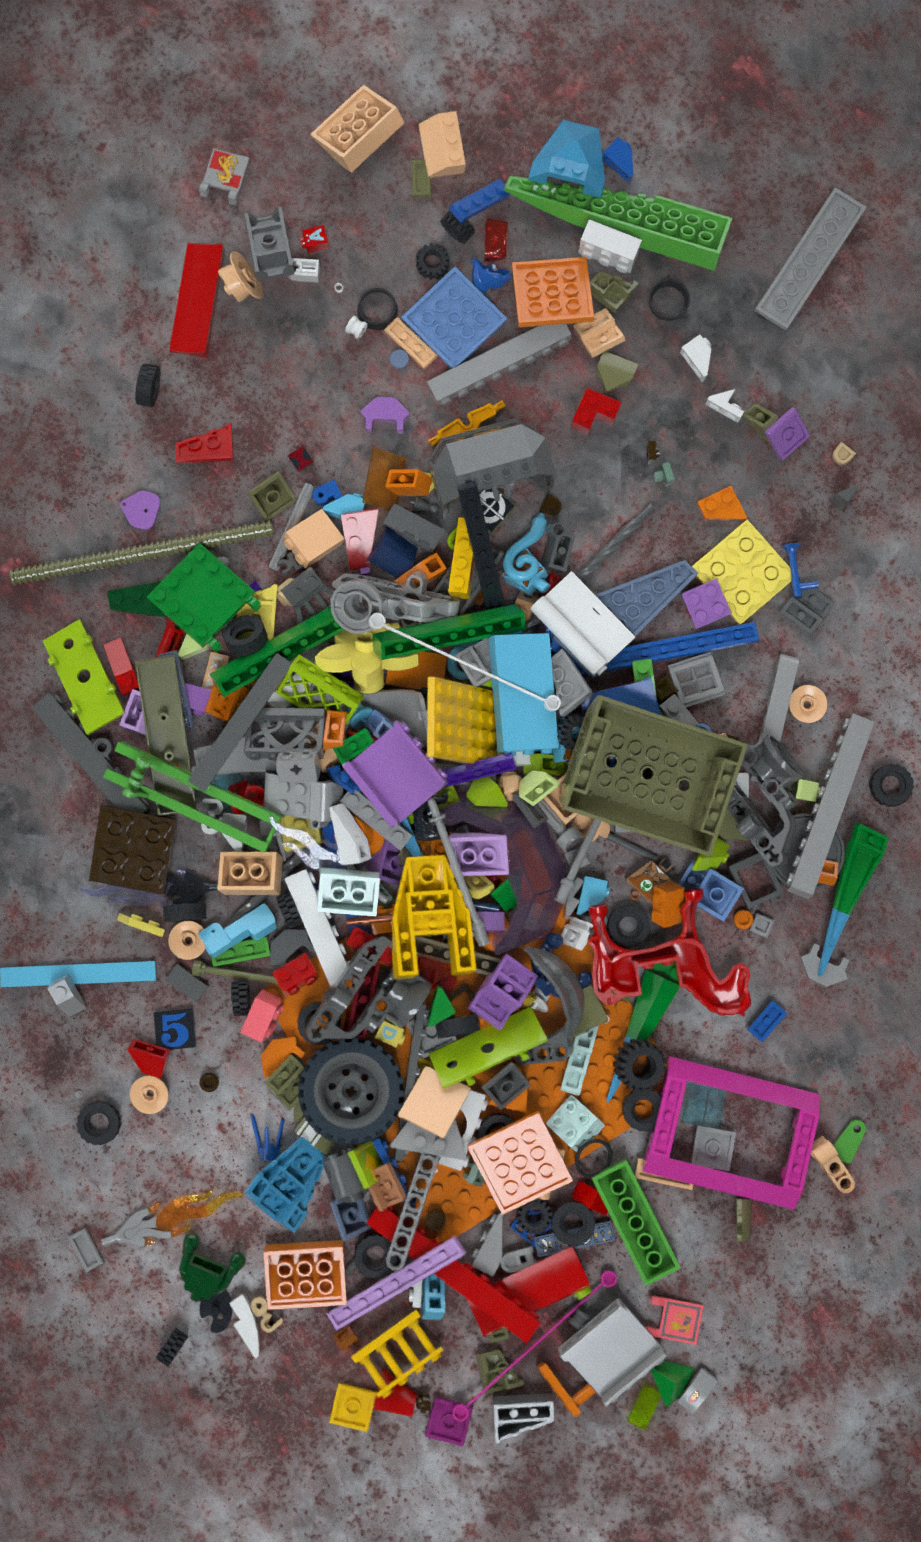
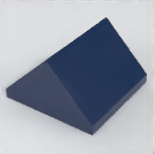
[367,527,418,579]

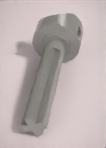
[537,799,585,854]

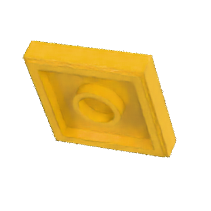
[329,1382,377,1432]

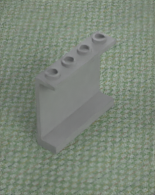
[558,1298,666,1406]

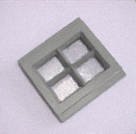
[667,652,726,708]

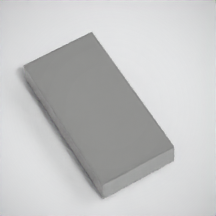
[68,1228,104,1272]

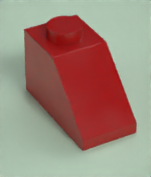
[128,1039,171,1079]

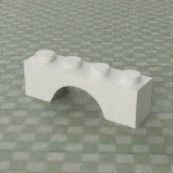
[439,1090,488,1171]

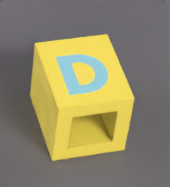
[375,1020,406,1047]

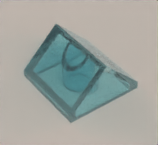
[681,1083,726,1129]

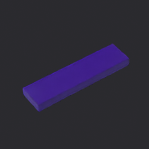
[444,752,517,787]

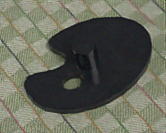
[200,1290,233,1333]

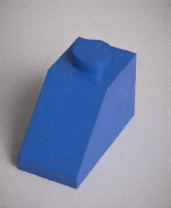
[602,137,633,184]

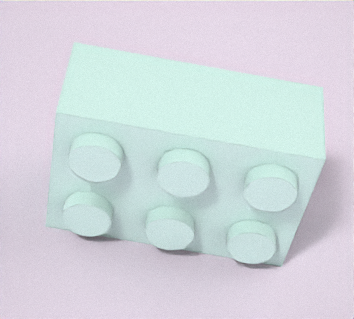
[317,868,380,916]

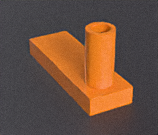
[536,1362,596,1417]

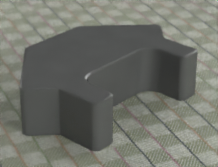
[270,929,315,967]

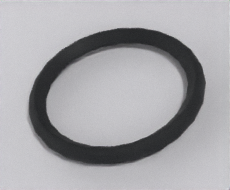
[575,1139,612,1178]

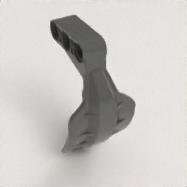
[514,946,584,1065]

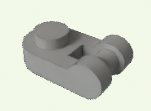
[501,1246,537,1273]

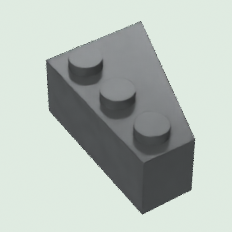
[381,503,445,555]
[493,1393,554,1444]

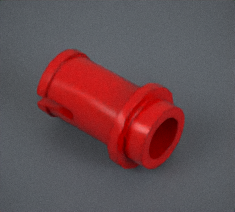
[542,573,561,596]

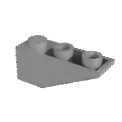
[470,1211,502,1277]

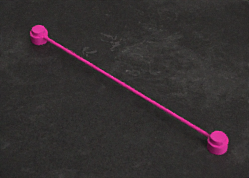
[452,1270,617,1421]

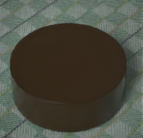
[426,1210,445,1231]

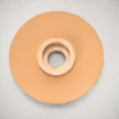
[789,685,827,723]
[169,921,206,960]
[130,1075,169,1114]

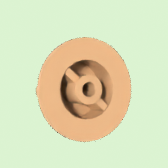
[218,251,263,302]

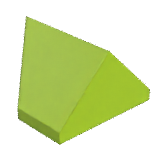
[466,776,508,807]

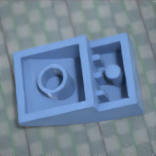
[678,859,744,922]

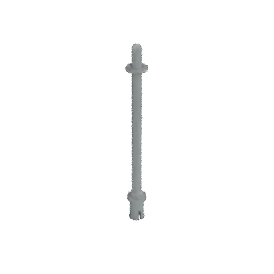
[428,799,490,947]
[554,819,601,905]

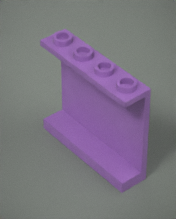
[342,721,449,827]

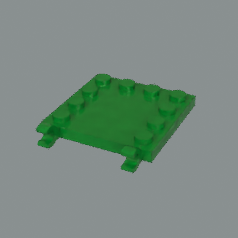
[147,543,262,653]

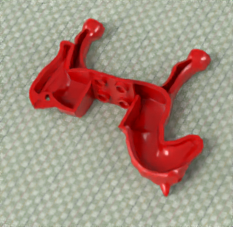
[588,888,752,1017]

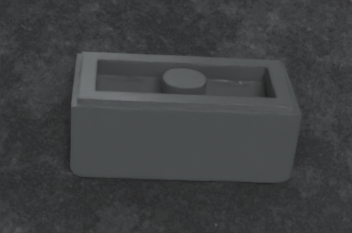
[830,485,859,510]

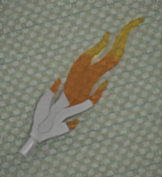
[101,1190,243,1247]

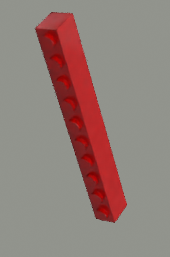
[366,1206,541,1343]

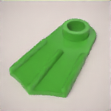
[833,1120,866,1163]

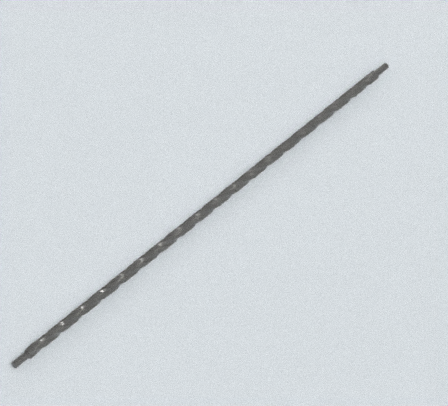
[223,503,655,931]

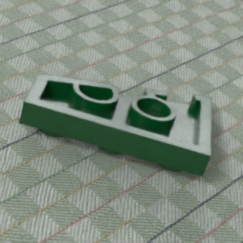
[107,581,167,618]

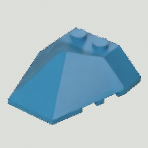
[528,120,605,198]
[245,1137,326,1234]

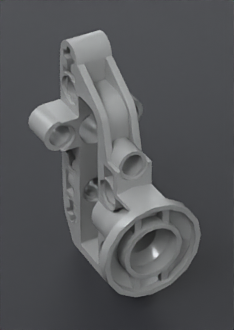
[330,571,460,634]

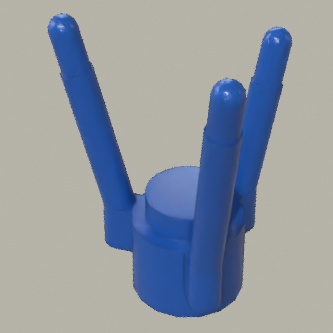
[250,1114,285,1161]

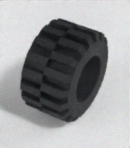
[613,1038,667,1091]

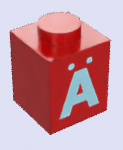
[300,225,329,254]

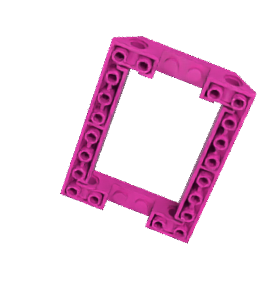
[642,1056,820,1210]

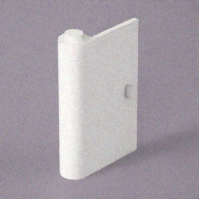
[530,571,635,676]

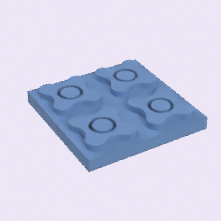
[401,267,507,369]

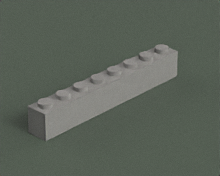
[427,324,572,406]

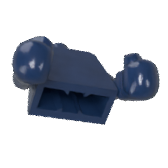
[531,933,592,998]

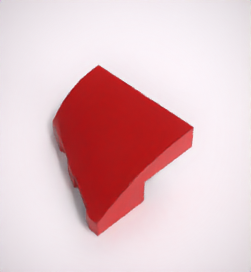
[374,1368,417,1417]

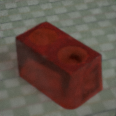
[484,219,508,263]

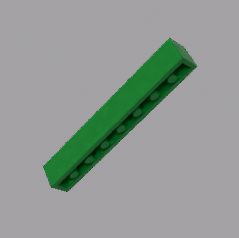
[373,604,525,660]
[209,606,344,697]

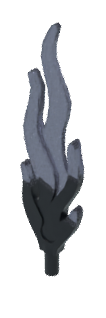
[80,870,218,907]

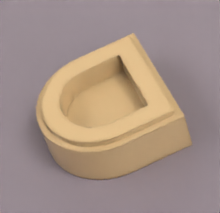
[832,442,856,465]

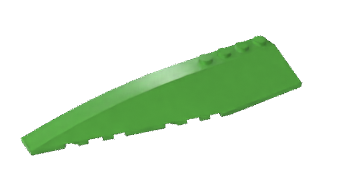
[504,176,732,271]

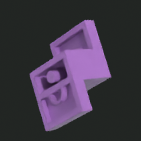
[468,954,538,1030]

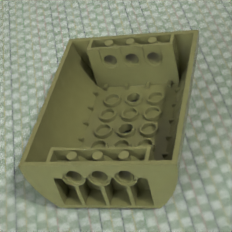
[560,695,748,857]

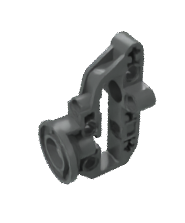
[727,734,803,867]
[305,936,431,1042]

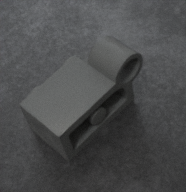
[541,522,576,573]

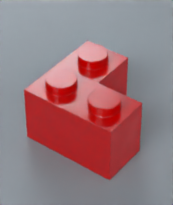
[571,388,622,435]

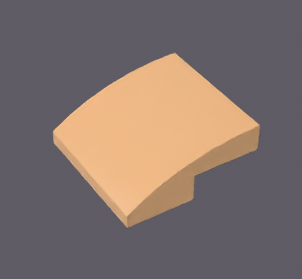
[573,308,625,358]

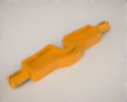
[428,400,506,447]

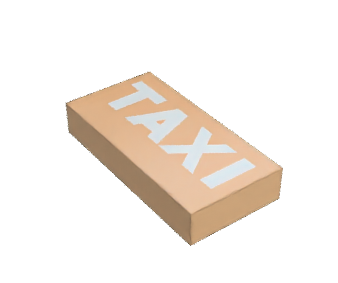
[202,652,230,690]

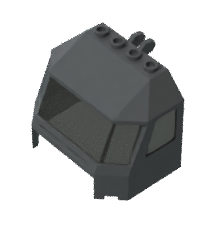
[428,418,556,521]

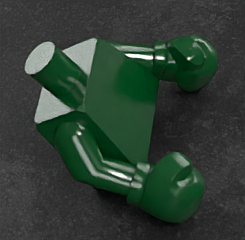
[179,1233,246,1302]

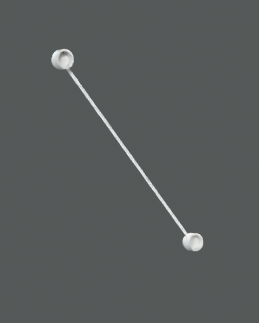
[368,613,561,712]

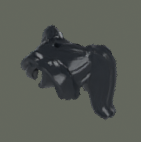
[413,793,451,841]

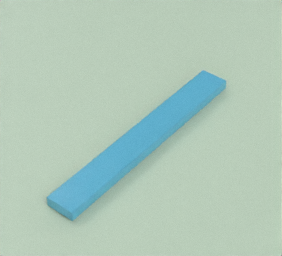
[0,961,157,987]

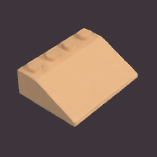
[310,85,405,173]

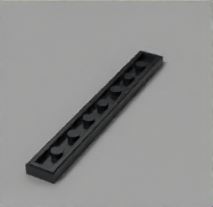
[457,481,505,610]

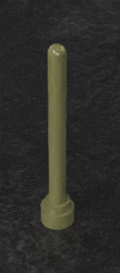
[192,960,279,985]

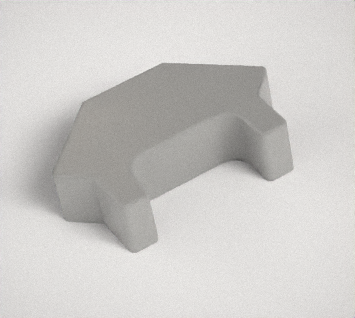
[800,944,849,987]

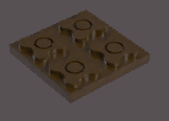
[89,805,177,895]

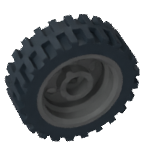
[298,1037,405,1145]

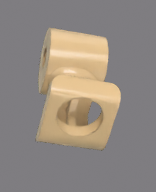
[250,1295,284,1333]

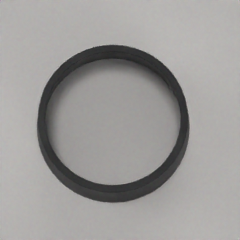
[649,279,690,321]
[357,288,398,330]

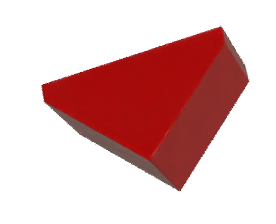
[571,1180,608,1216]

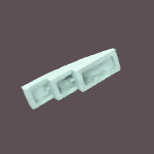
[560,1026,598,1096]

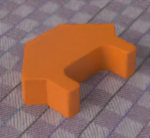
[261,1036,307,1078]

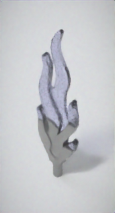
[269,815,389,904]

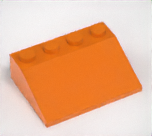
[264,1240,347,1310]

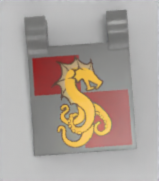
[199,148,250,206]

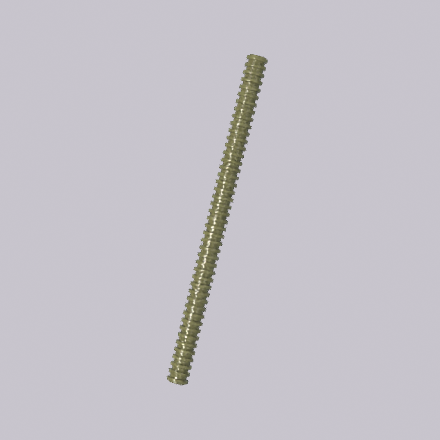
[9,520,274,586]

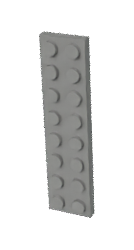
[755,188,866,330]

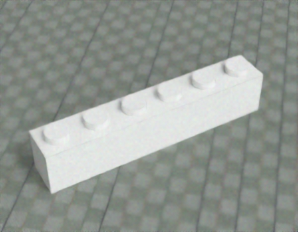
[284,869,352,986]

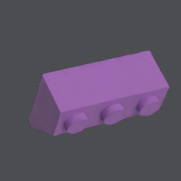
[364,829,414,885]

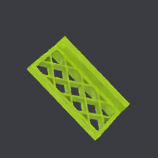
[276,654,364,727]

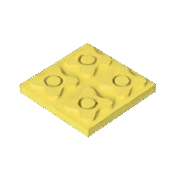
[692,520,792,625]

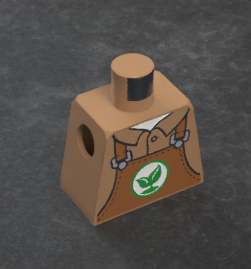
[625,858,672,906]

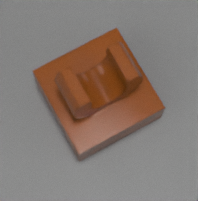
[333,1324,359,1352]

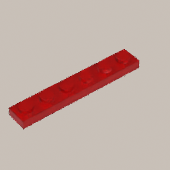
[346,926,457,997]

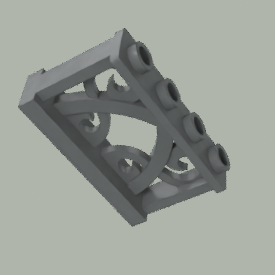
[244,708,327,761]

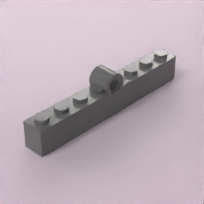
[31,693,150,813]

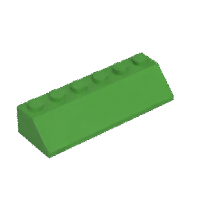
[592,1159,681,1286]

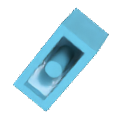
[323,493,367,519]
[576,876,610,915]

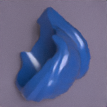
[470,259,512,293]

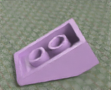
[449,832,509,876]

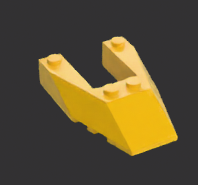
[392,855,476,979]

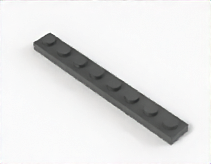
[394,1003,429,1161]

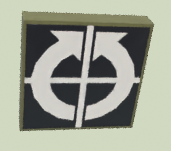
[479,489,516,535]

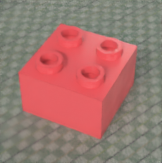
[240,990,284,1043]

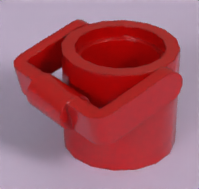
[228,780,264,815]

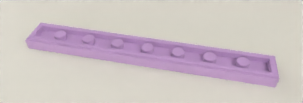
[326,1236,466,1330]

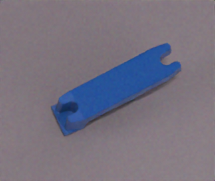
[326,765,361,794]

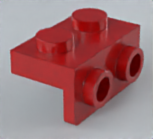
[272,953,320,996]

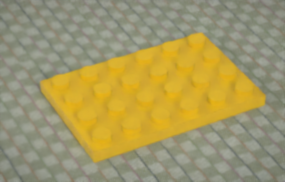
[427,677,497,764]

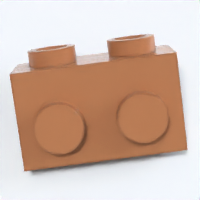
[368,1162,407,1211]

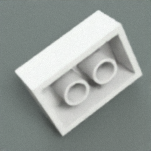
[579,220,642,273]

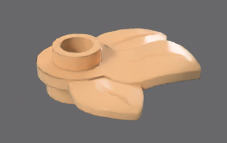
[572,814,610,842]

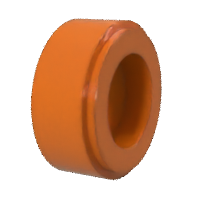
[733,910,753,929]

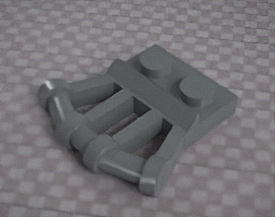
[280,567,334,624]

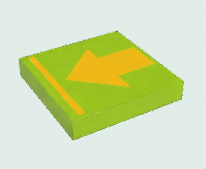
[348,1141,384,1189]

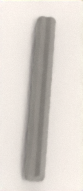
[269,483,314,571]

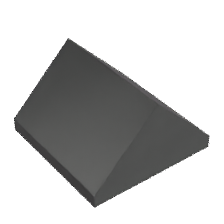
[481,1061,531,1110]

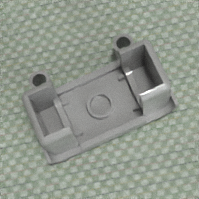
[264,771,343,830]

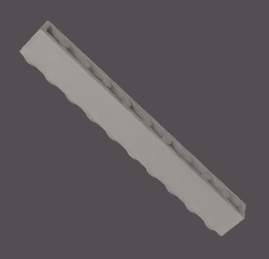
[786,713,874,899]

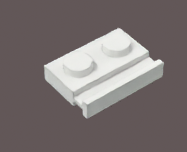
[561,916,593,951]

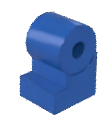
[312,480,342,506]

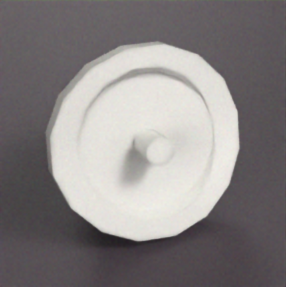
[524,987,550,1013]

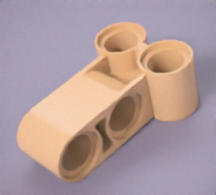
[811,1136,855,1193]

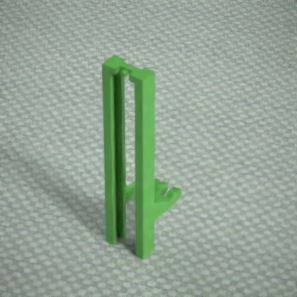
[103,741,283,853]

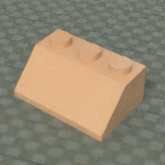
[419,111,466,178]

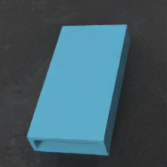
[488,633,559,756]

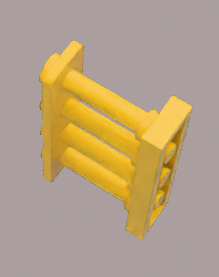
[351,1310,443,1398]

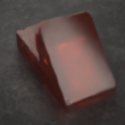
[417,956,451,985]

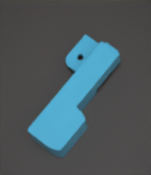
[198,904,277,958]

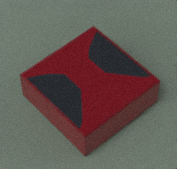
[288,446,314,473]

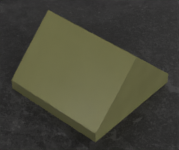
[248,471,297,522]

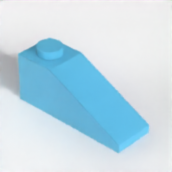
[421,1274,445,1320]

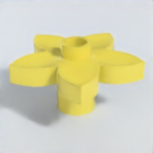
[315,623,418,694]

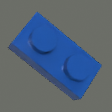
[747,1000,787,1043]

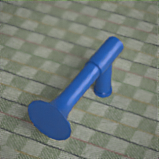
[781,543,818,598]

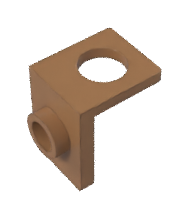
[515,590,539,625]

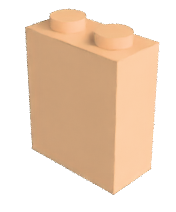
[283,509,345,569]

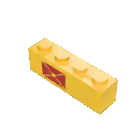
[448,517,475,599]

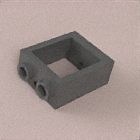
[727,853,784,911]

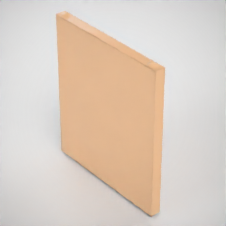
[398,1066,471,1139]

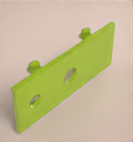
[43,619,125,735]
[429,1007,548,1089]

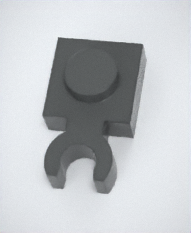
[276,552,305,576]

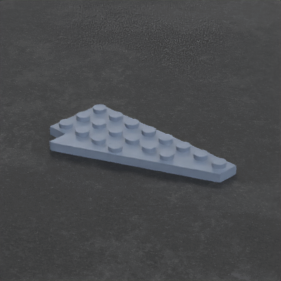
[552,560,698,679]

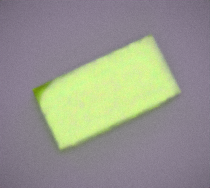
[627,1384,661,1431]

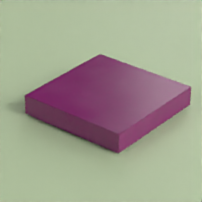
[425,1396,473,1447]

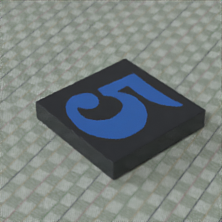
[153,1008,196,1050]

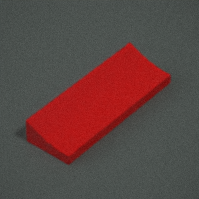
[169,242,225,358]
[466,1246,591,1337]

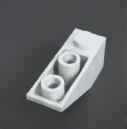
[329,803,371,865]

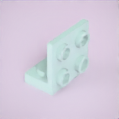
[546,1095,605,1152]

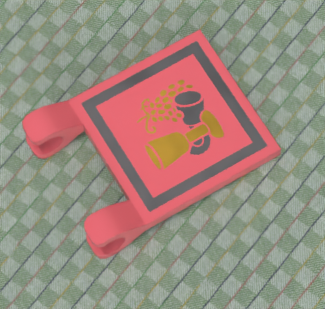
[645,1295,703,1345]

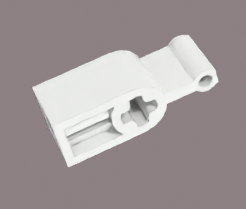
[288,258,320,282]

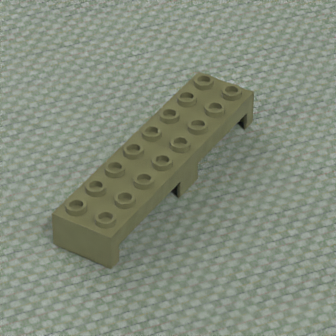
[135,655,197,816]

